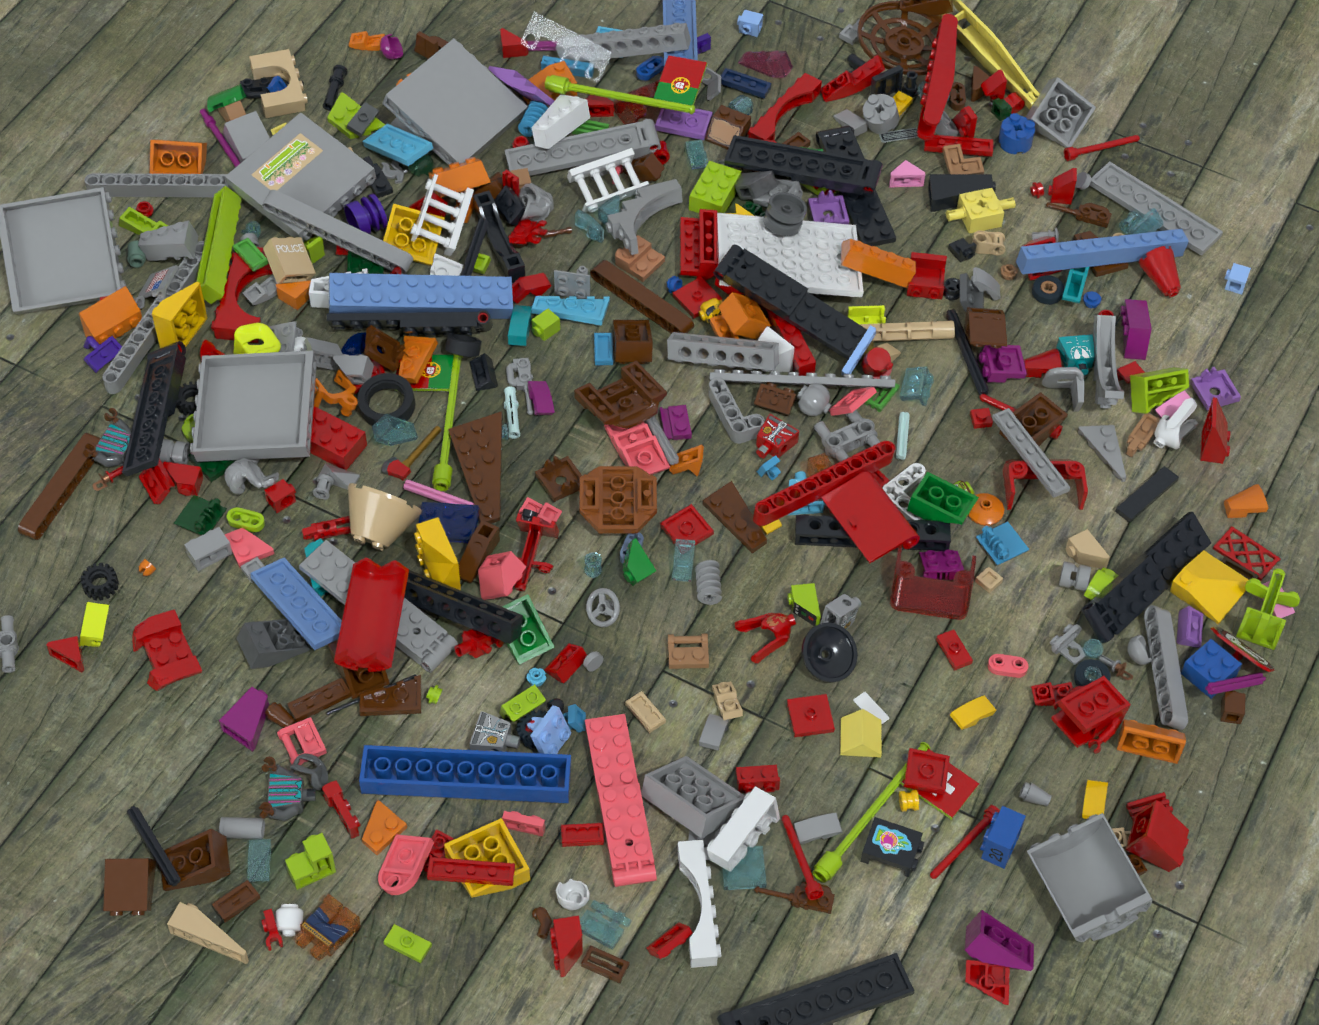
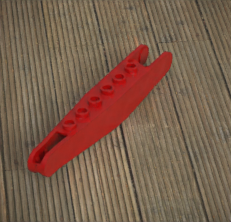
[917,14,958,140]

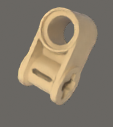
[972,230,1005,256]

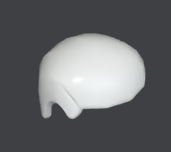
[556,879,590,911]

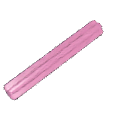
[403,480,475,513]

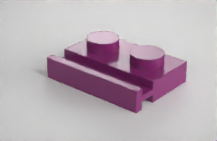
[659,405,692,440]

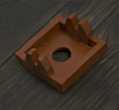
[364,325,405,372]
[535,456,582,502]

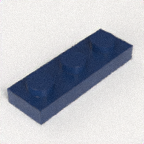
[721,68,772,99]

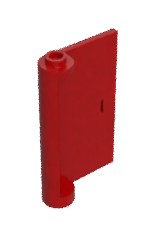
[821,471,920,564]

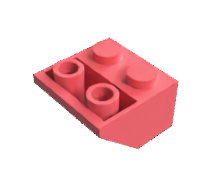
[478,551,526,600]

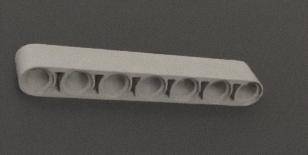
[1144,605,1188,730]

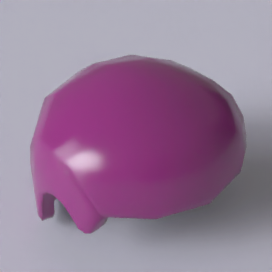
[380,34,403,60]

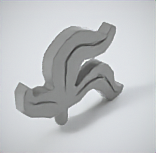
[381,160,408,184]

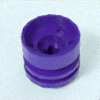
[344,194,388,234]

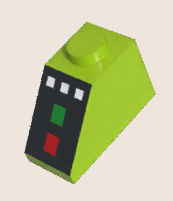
[787,583,821,626]

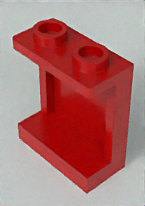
[907,252,947,300]

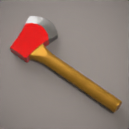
[382,426,442,481]

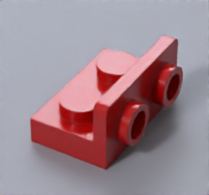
[736,765,780,794]

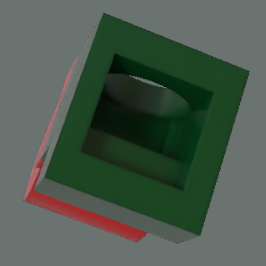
[991,92,1025,121]

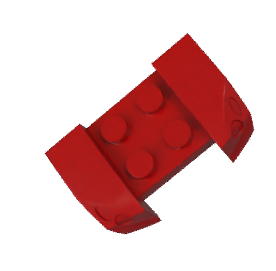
[132,609,202,691]

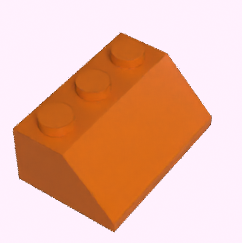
[150,139,207,174]
[428,157,490,198]
[79,286,142,345]
[1117,719,1186,764]

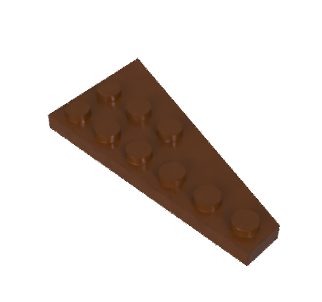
[448,411,503,524]

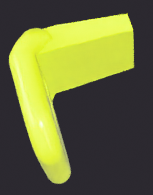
[233,323,281,354]

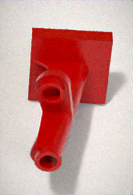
[514,513,559,592]

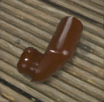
[532,907,552,939]

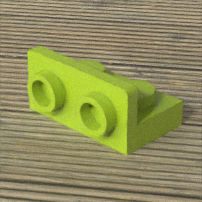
[499,684,546,722]

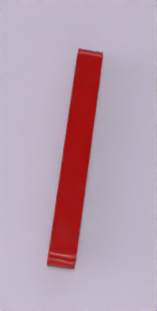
[753,441,896,526]

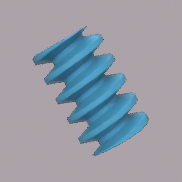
[518,101,548,137]

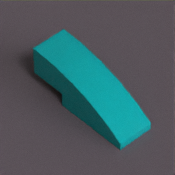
[1062,267,1089,304]
[508,305,532,346]

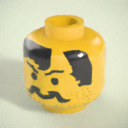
[699,298,723,324]

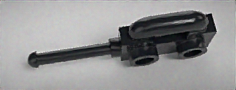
[240,77,304,99]

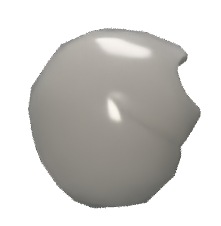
[1127,635,1152,665]

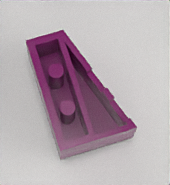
[1120,299,1152,360]

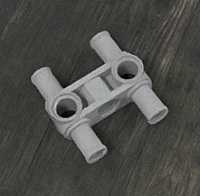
[814,409,880,462]
[0,615,19,673]

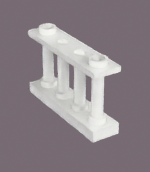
[567,148,649,213]
[410,174,474,256]

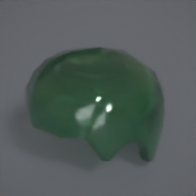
[407,153,435,177]

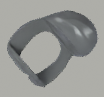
[290,753,328,790]

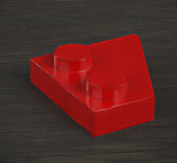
[952,106,978,138]

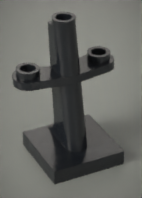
[847,53,903,96]

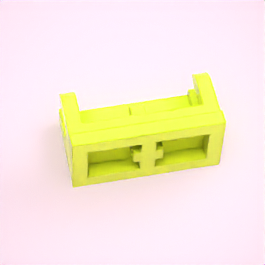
[847,305,886,324]
[80,602,109,647]

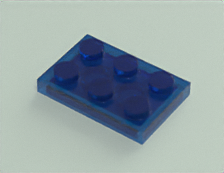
[419,502,480,543]

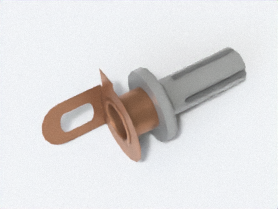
[1099,655,1133,680]

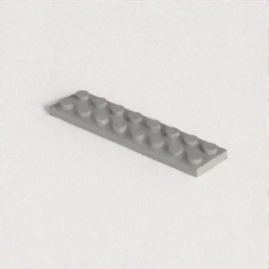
[1090,162,1223,256]

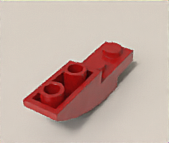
[821,55,885,102]

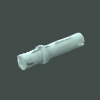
[504,387,520,439]

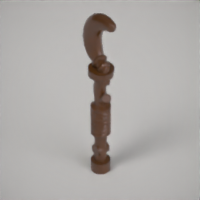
[508,227,572,247]

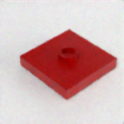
[672,277,723,319]
[660,504,714,553]
[787,694,835,738]
[903,748,950,795]

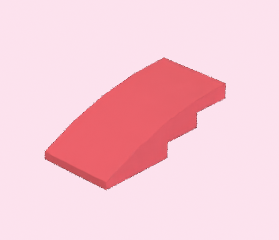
[604,422,670,475]

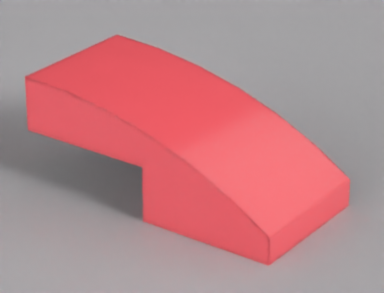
[518,497,562,526]

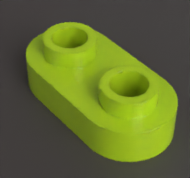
[227,507,265,532]

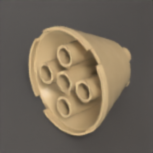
[348,483,422,551]

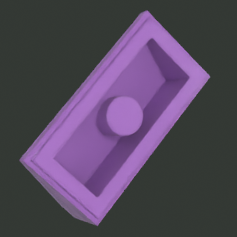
[1177,606,1203,648]

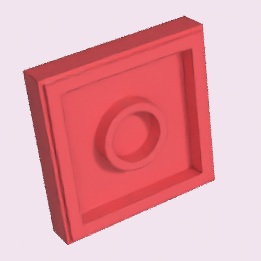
[828,387,877,416]

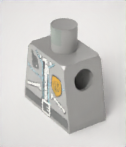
[820,594,861,629]
[470,711,521,752]

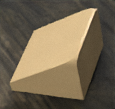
[877,343,901,362]

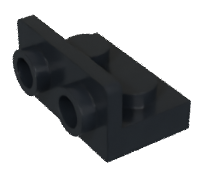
[494,185,526,226]

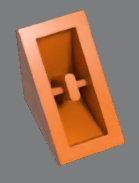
[276,281,311,310]

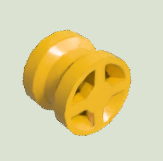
[899,790,919,812]

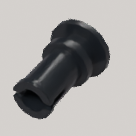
[901,71,918,97]

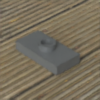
[347,102,379,137]

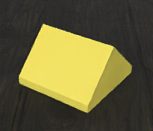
[840,709,882,757]

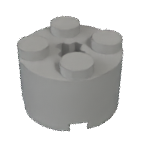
[863,94,899,134]

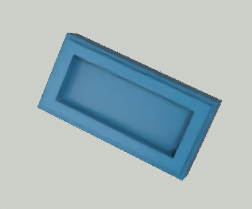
[594,333,613,365]

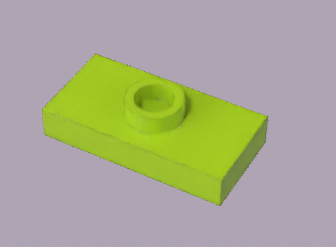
[383,924,432,963]

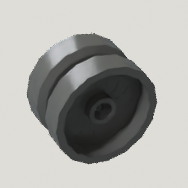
[763,192,807,236]

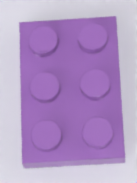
[655,108,713,140]

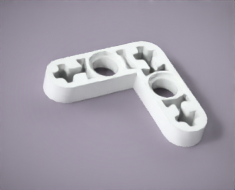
[883,463,926,521]

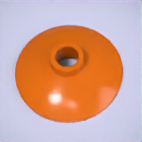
[968,493,1004,526]

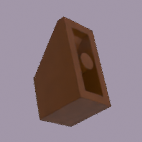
[623,152,665,182]

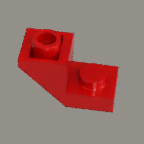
[512,273,552,304]

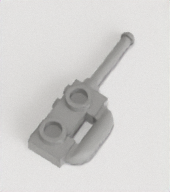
[506,358,533,415]

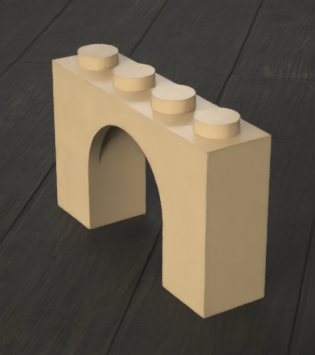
[249,49,308,118]

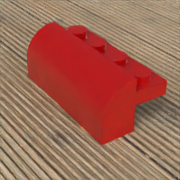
[680,209,718,280]

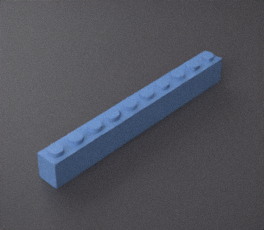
[1016,229,1189,274]

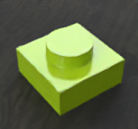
[473,253,491,274]

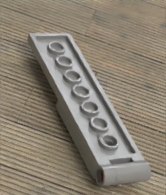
[505,119,661,176]
[299,540,458,673]

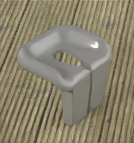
[1042,367,1084,412]

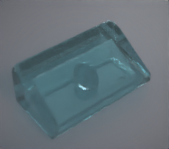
[1128,208,1164,235]

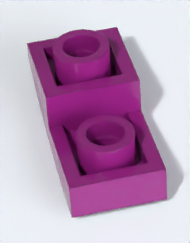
[527,381,555,415]

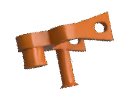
[314,369,358,416]

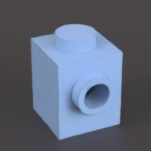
[737,10,763,37]
[1224,263,1251,295]

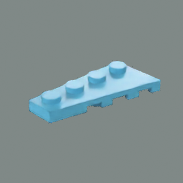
[531,296,610,326]

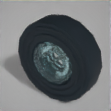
[1074,659,1111,686]

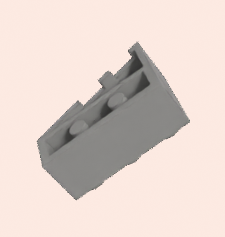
[138,220,199,261]

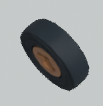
[1032,275,1064,305]

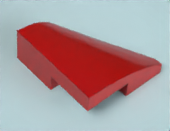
[1023,349,1062,378]
[965,960,1010,1005]

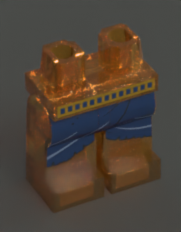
[295,894,361,961]

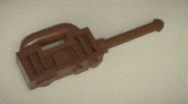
[1046,202,1112,228]
[754,881,835,914]

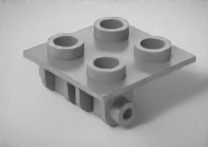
[554,266,590,299]
[269,321,303,352]

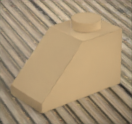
[1066,529,1110,569]

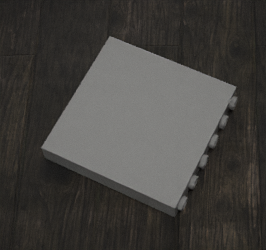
[382,38,528,165]

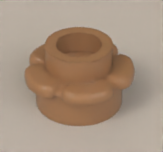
[1000,264,1018,280]

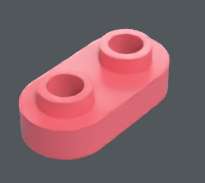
[988,654,1028,678]

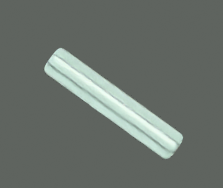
[896,412,910,460]

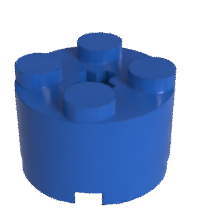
[998,113,1035,154]

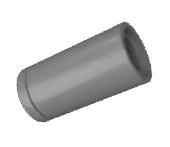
[219,817,265,839]

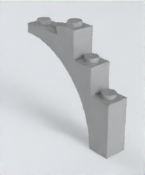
[606,179,683,255]
[1093,315,1124,408]

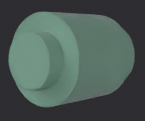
[127,241,146,268]

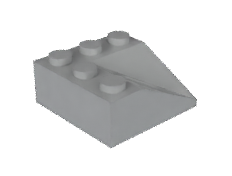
[1026,77,1096,148]

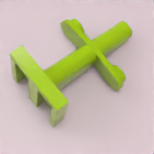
[1236,568,1300,650]

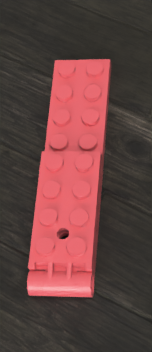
[585,714,657,887]

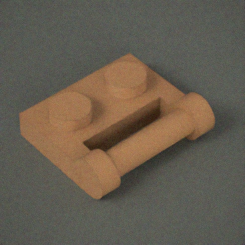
[668,633,709,669]

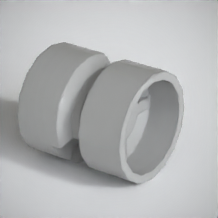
[159,439,190,465]
[1059,561,1091,591]

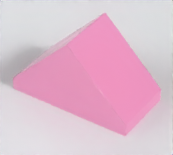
[889,160,925,188]

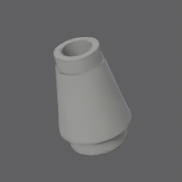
[1019,782,1052,807]

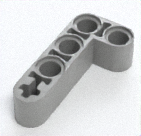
[708,378,765,444]

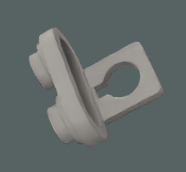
[1050,624,1088,665]

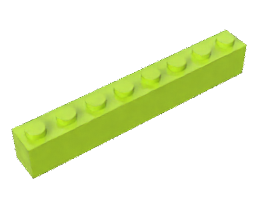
[196,186,242,304]

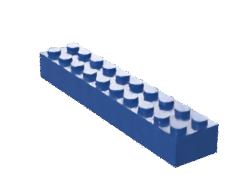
[359,745,571,803]

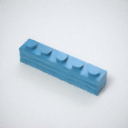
[541,56,594,78]

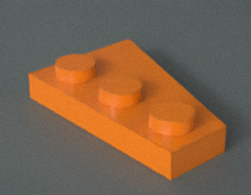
[399,336,438,384]

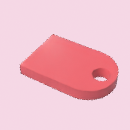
[378,834,434,895]

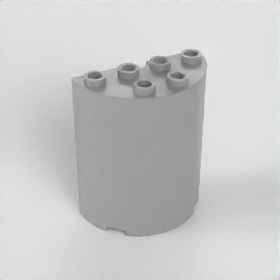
[1027,813,1152,942]

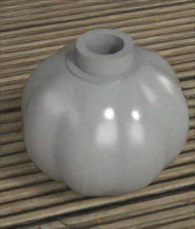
[797,383,832,416]

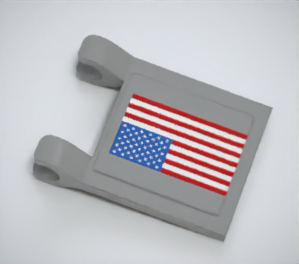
[133,265,179,309]

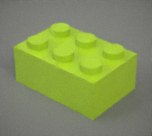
[689,161,741,213]

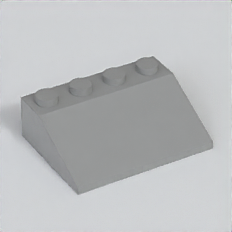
[641,756,745,838]

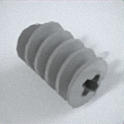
[695,560,722,605]

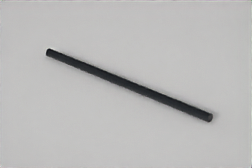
[326,674,416,716]

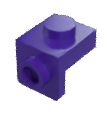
[697,33,711,54]

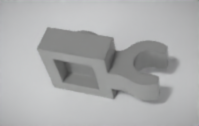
[839,19,865,45]

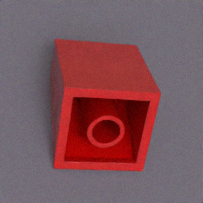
[1126,800,1189,872]

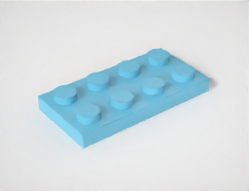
[363,124,433,166]

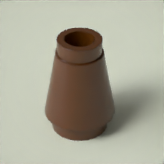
[265,702,296,728]

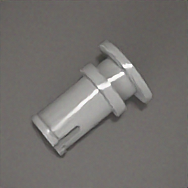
[1032,228,1059,243]

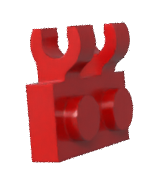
[509,219,548,244]

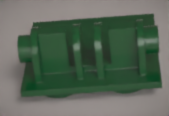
[174,495,227,536]

